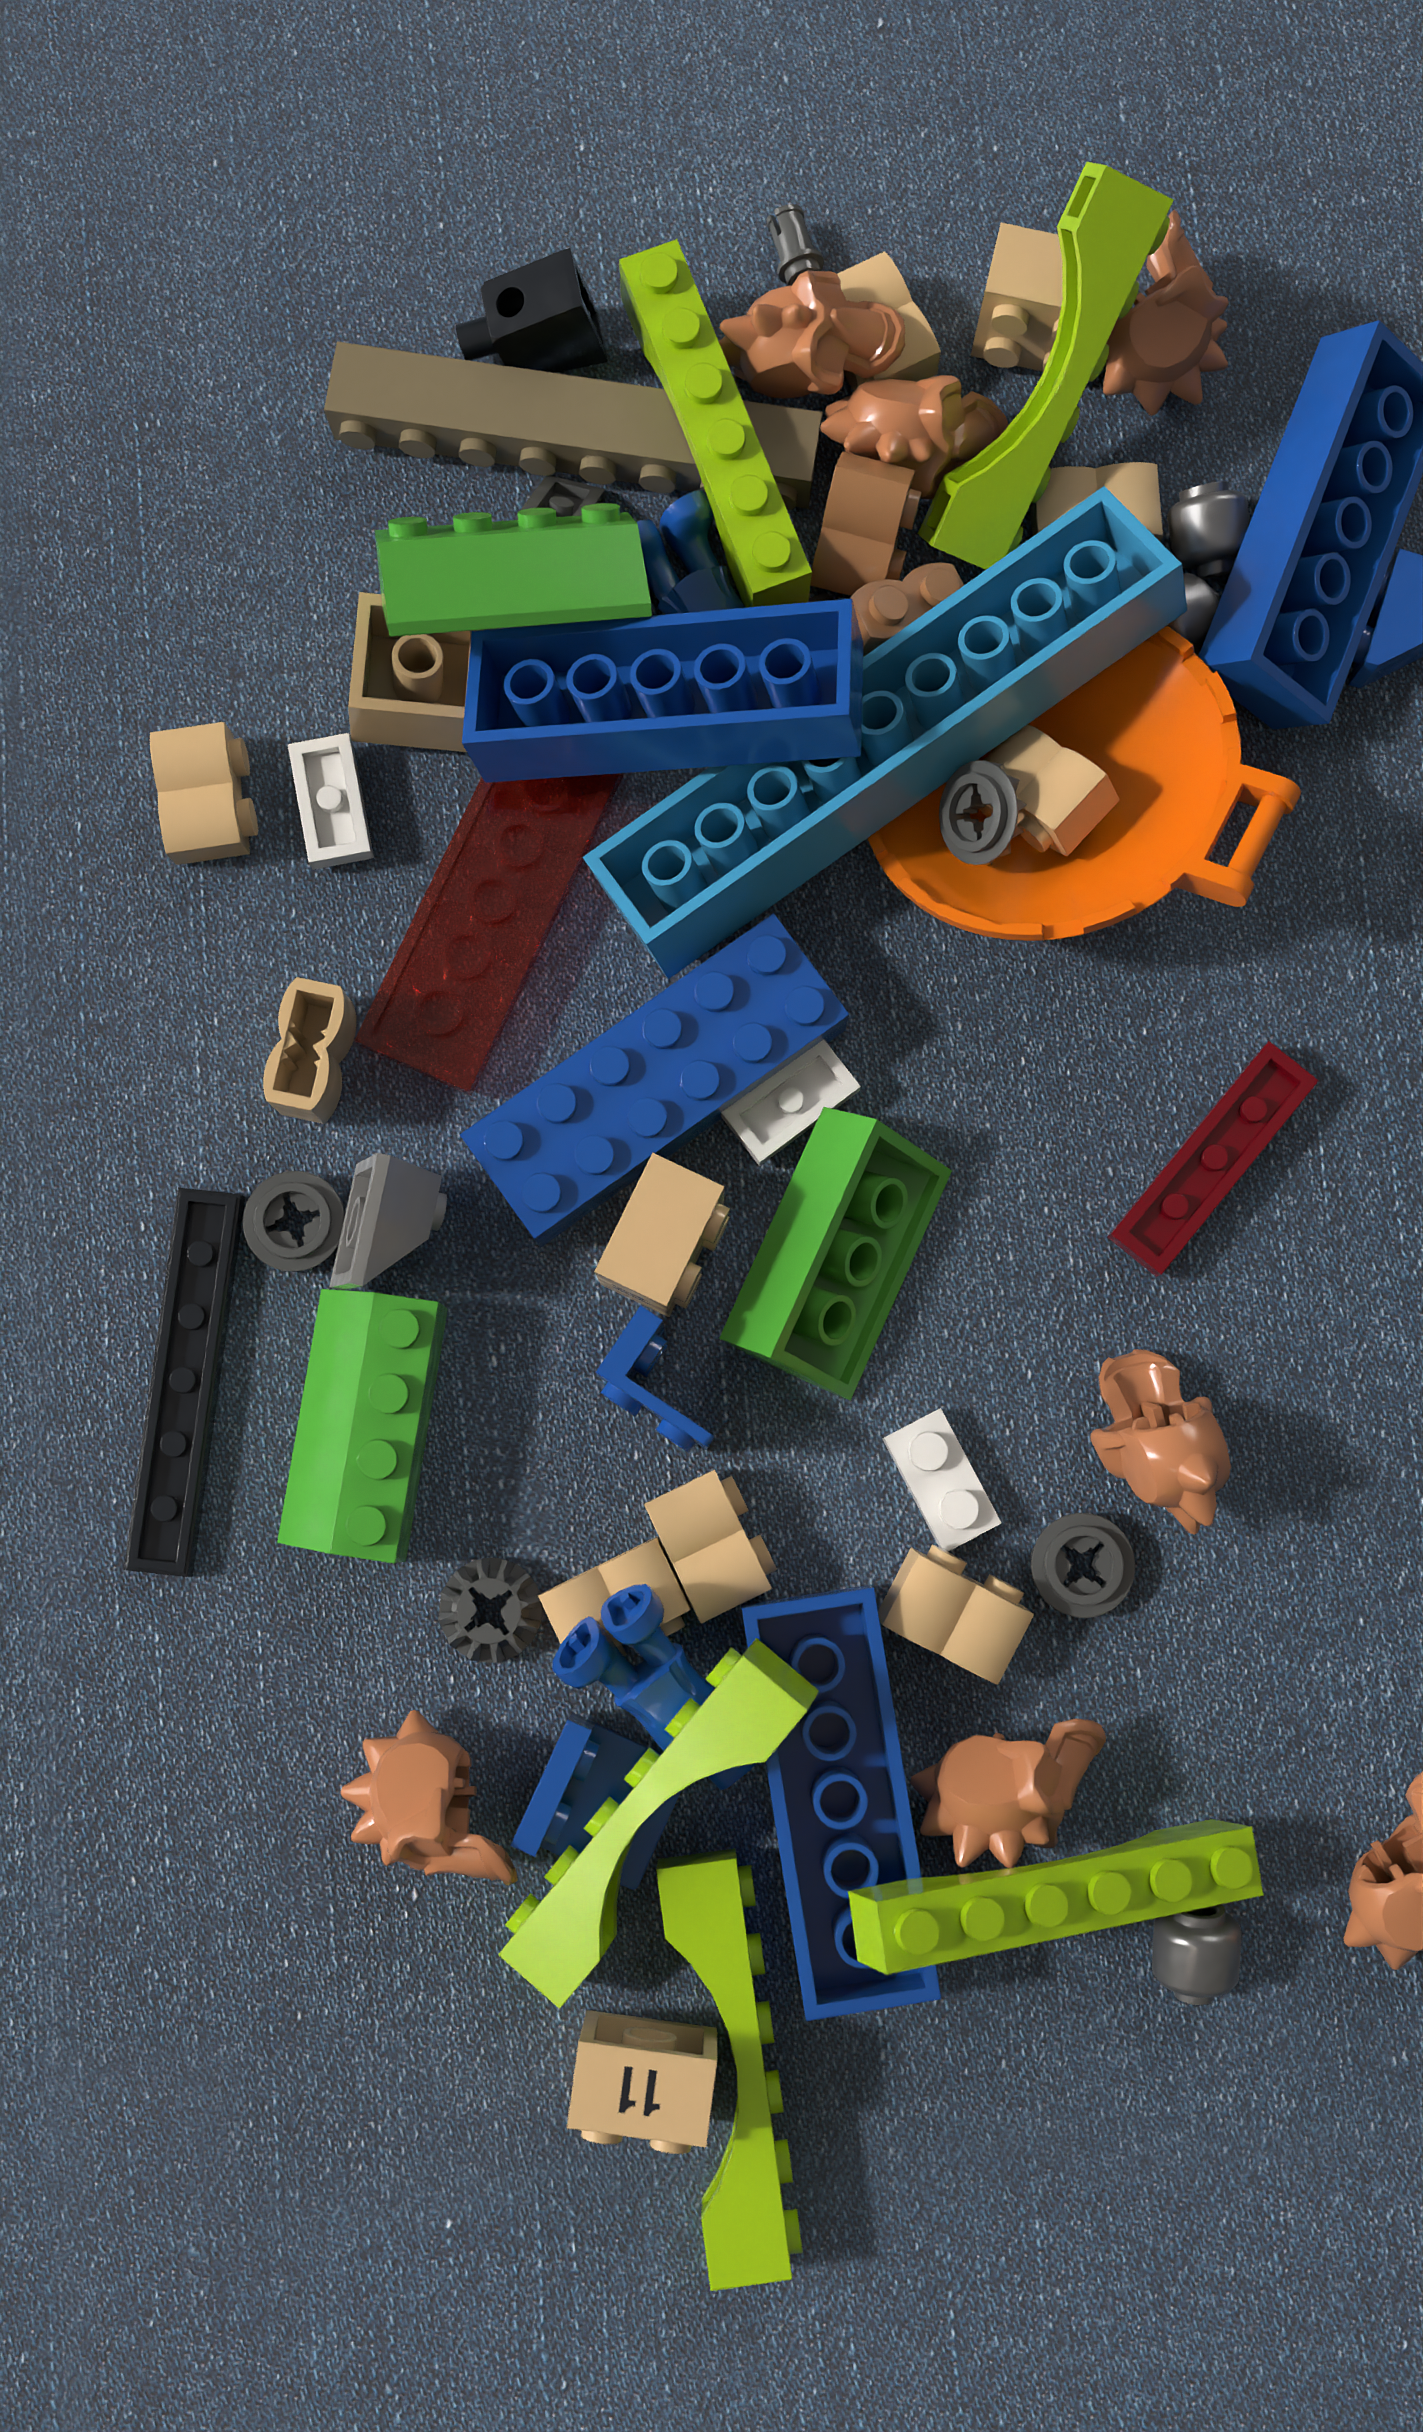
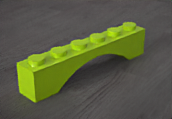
[918,161,1174,570]
[619,239,812,608]
[498,1638,819,2009]
[848,1819,1263,1975]
[656,1848,803,2291]

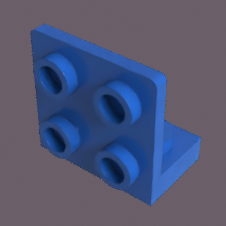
[596,1306,715,1453]
[510,1712,681,1890]

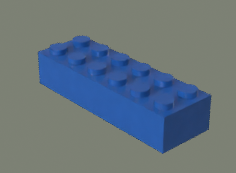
[1198,320,1423,729]
[462,599,864,783]
[460,913,849,1248]
[741,1585,941,2021]

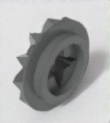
[939,760,1027,865]
[243,1171,345,1272]
[1030,1513,1135,1618]
[438,1558,543,1663]

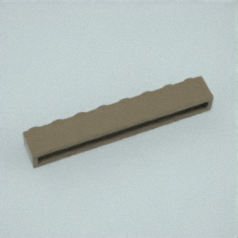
[324,341,822,511]

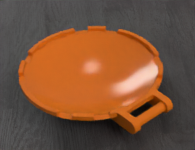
[867,626,1301,941]

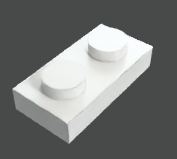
[288,733,374,870]
[721,1040,861,1166]
[882,1408,1001,1552]

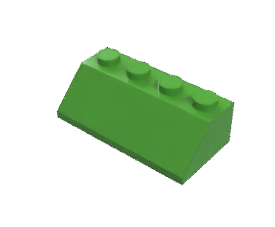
[375,503,652,637]
[719,1107,952,1401]
[277,1289,448,1564]

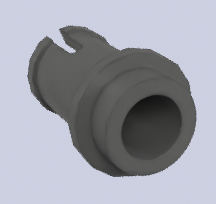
[766,204,824,286]

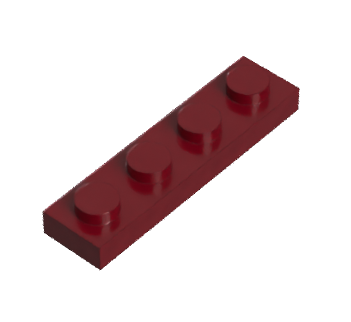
[1107,1041,1319,1277]

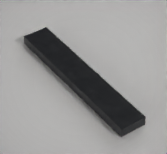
[123,1187,246,1577]

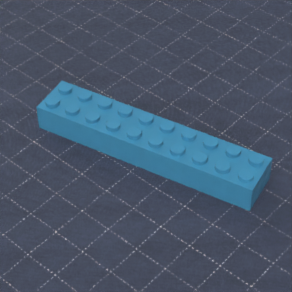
[583,486,1188,979]

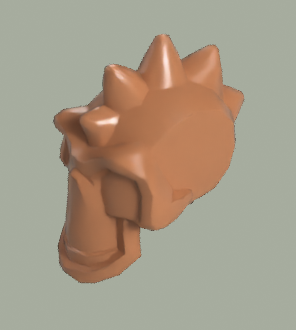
[1103,210,1229,416]
[719,270,905,399]
[820,375,1009,499]
[1090,1349,1231,1535]
[341,1710,517,1885]
[910,1718,1106,1868]
[1344,1772,1423,1970]

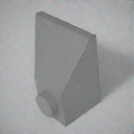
[329,1153,447,1290]

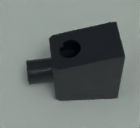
[456,248,608,373]

